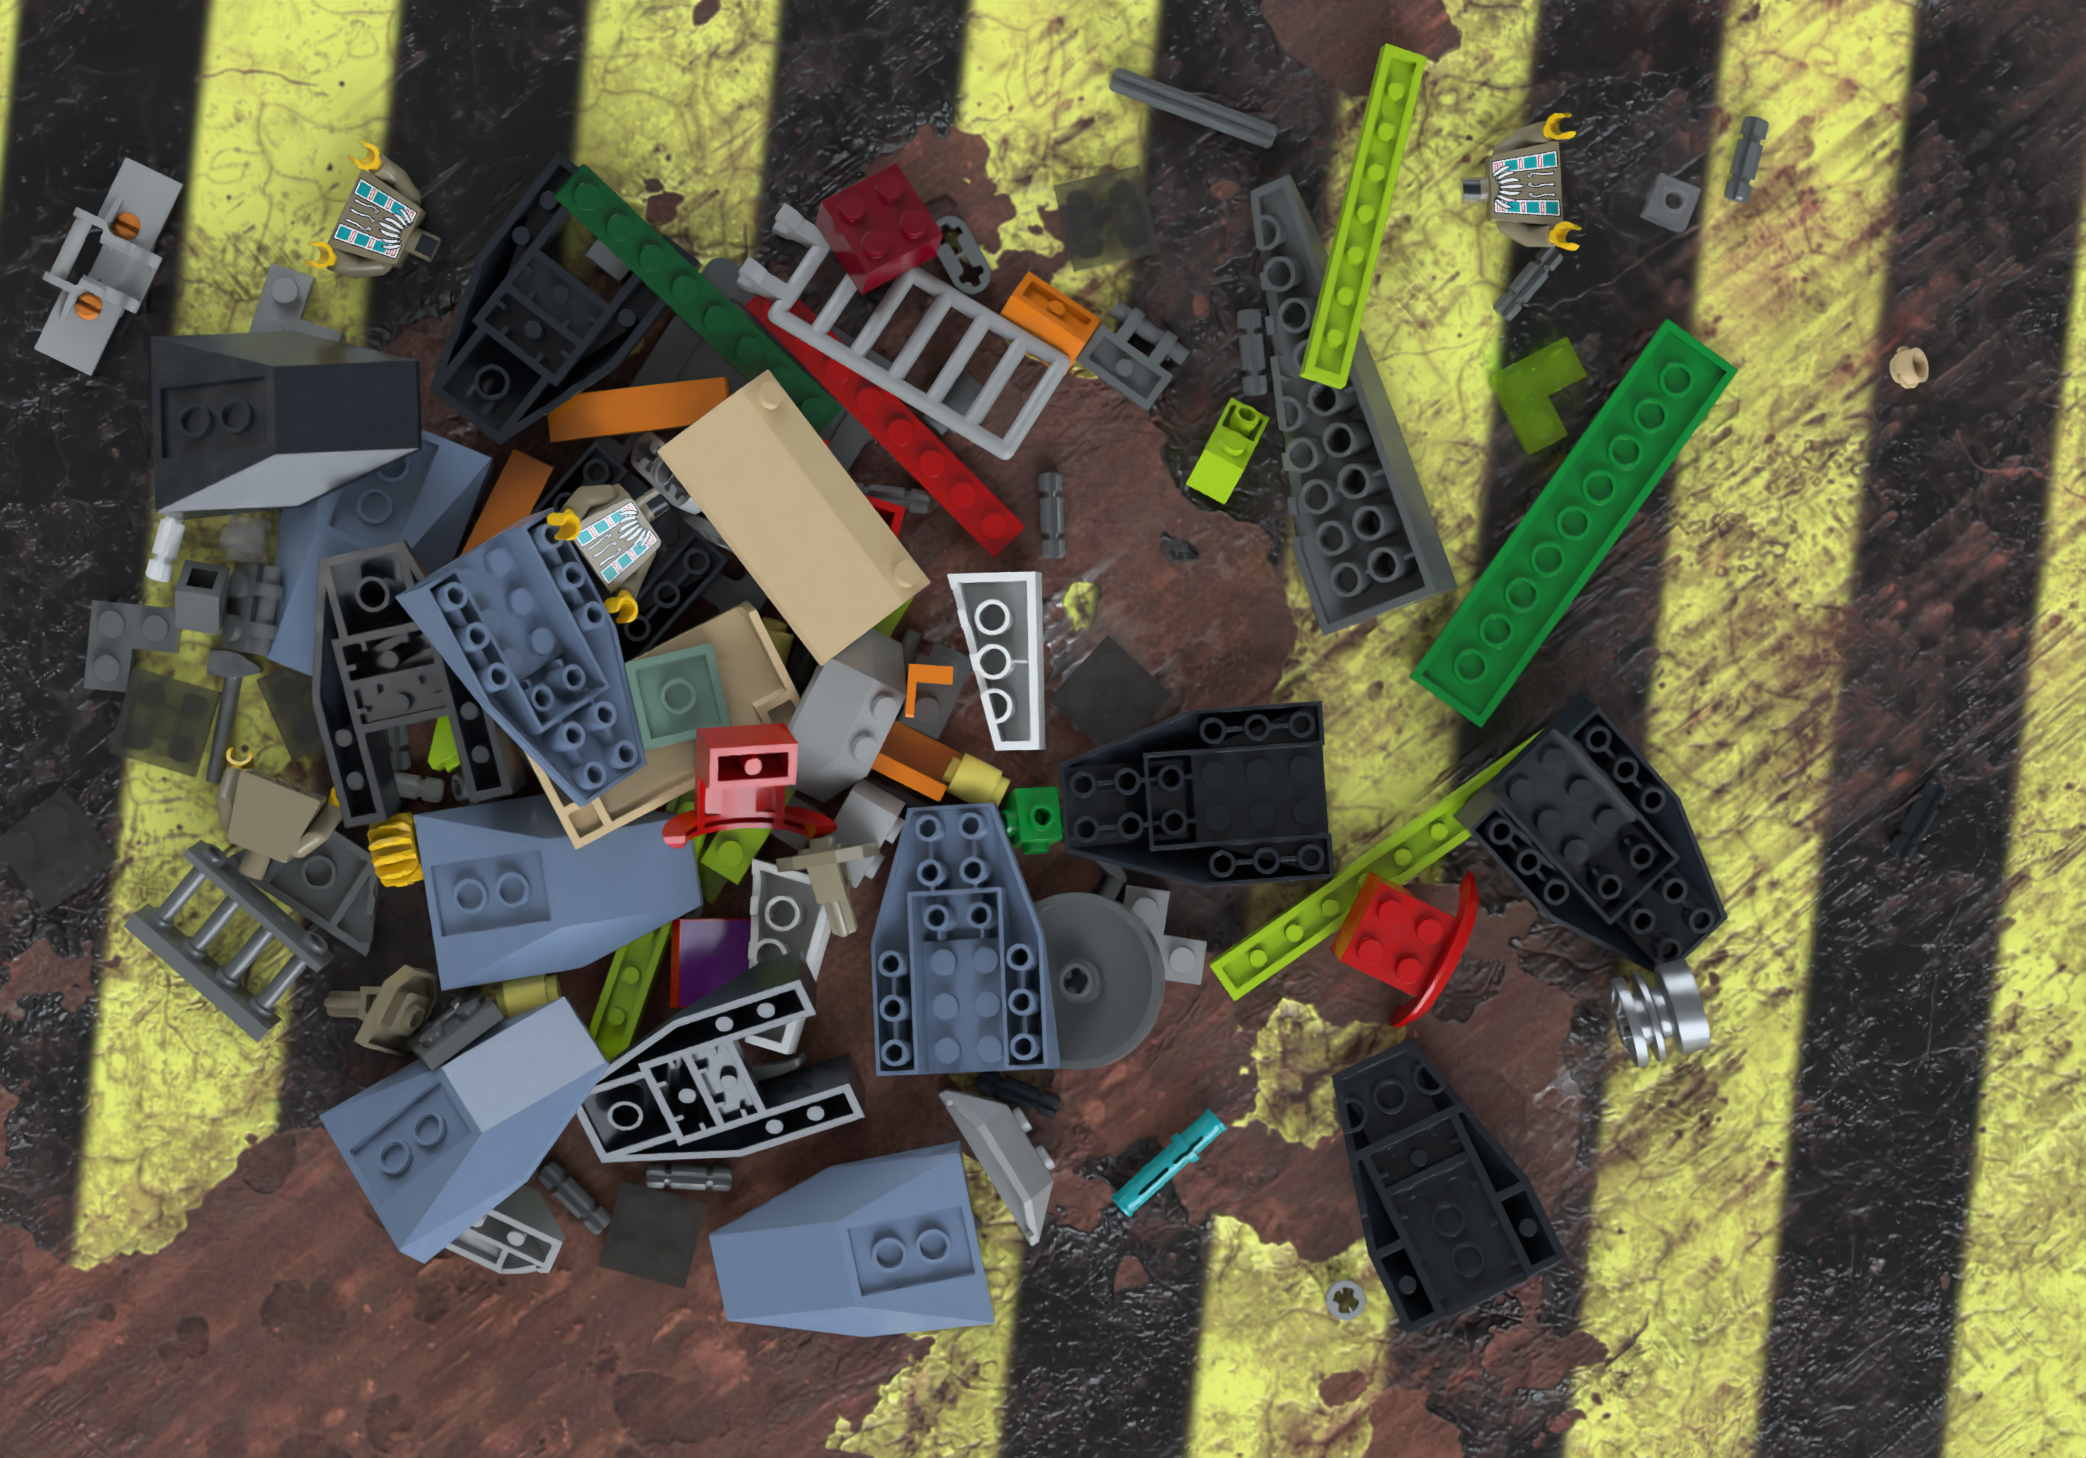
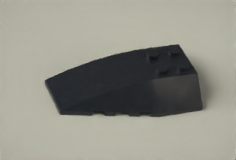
[1332,1038,1568,1335]

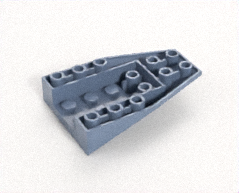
[268,430,495,677]
[395,507,647,807]
[414,794,703,991]
[871,803,1061,1076]
[319,996,610,1264]
[709,1141,995,1337]

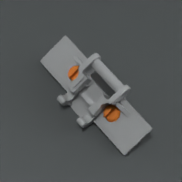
[34,157,183,376]

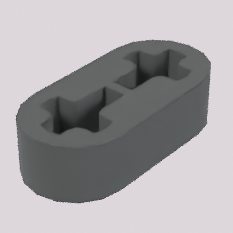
[936,216,991,296]

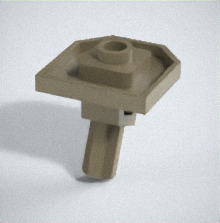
[776,836,880,937]
[324,964,437,1058]

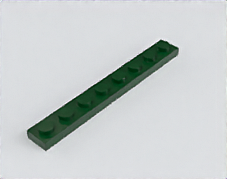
[553,164,843,435]

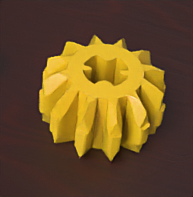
[367,812,424,887]

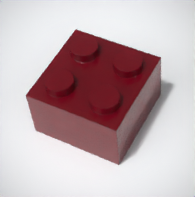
[815,163,943,295]

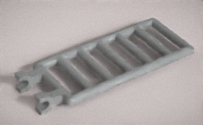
[736,203,1070,460]

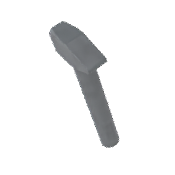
[205,647,263,784]

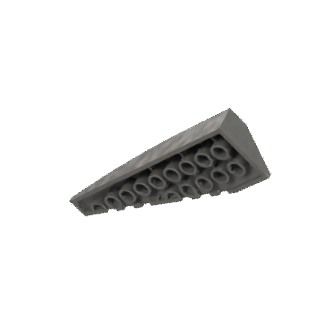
[1250,175,1457,636]

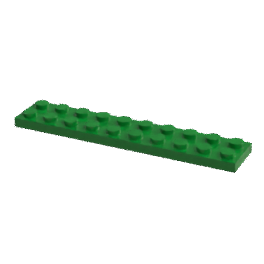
[1408,318,1738,728]

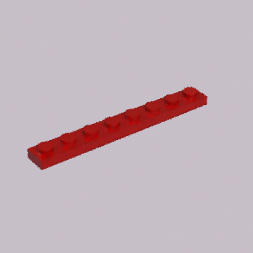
[745,276,1025,558]

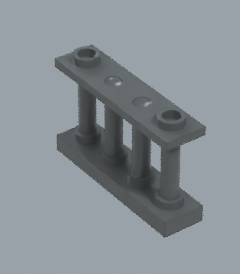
[124,840,335,1043]

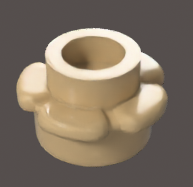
[1889,346,1929,389]

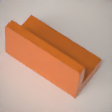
[999,271,1102,376]
[905,664,954,718]
[871,720,962,802]

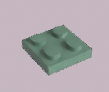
[624,643,731,752]

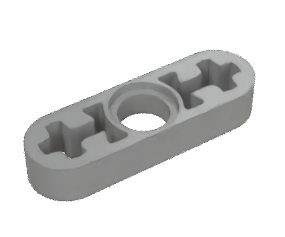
[631,432,702,514]

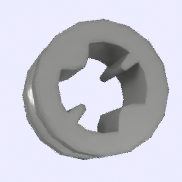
[1325,1279,1366,1320]

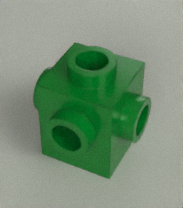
[1000,786,1064,855]

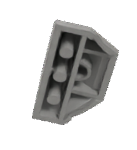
[787,628,907,802]
[939,1087,1056,1246]
[445,1185,565,1274]

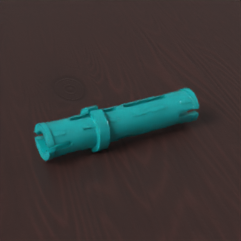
[1111,1107,1227,1217]

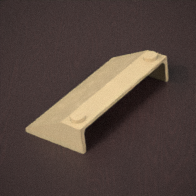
[657,370,931,666]
[523,600,801,850]

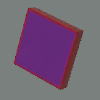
[670,918,751,1008]

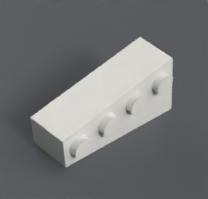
[947,571,1046,751]
[745,858,831,1054]

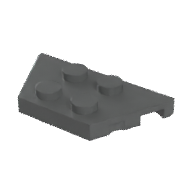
[227,829,380,956]

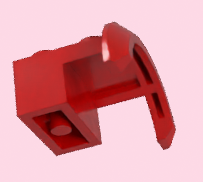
[661,723,837,849]
[1330,870,1479,1028]

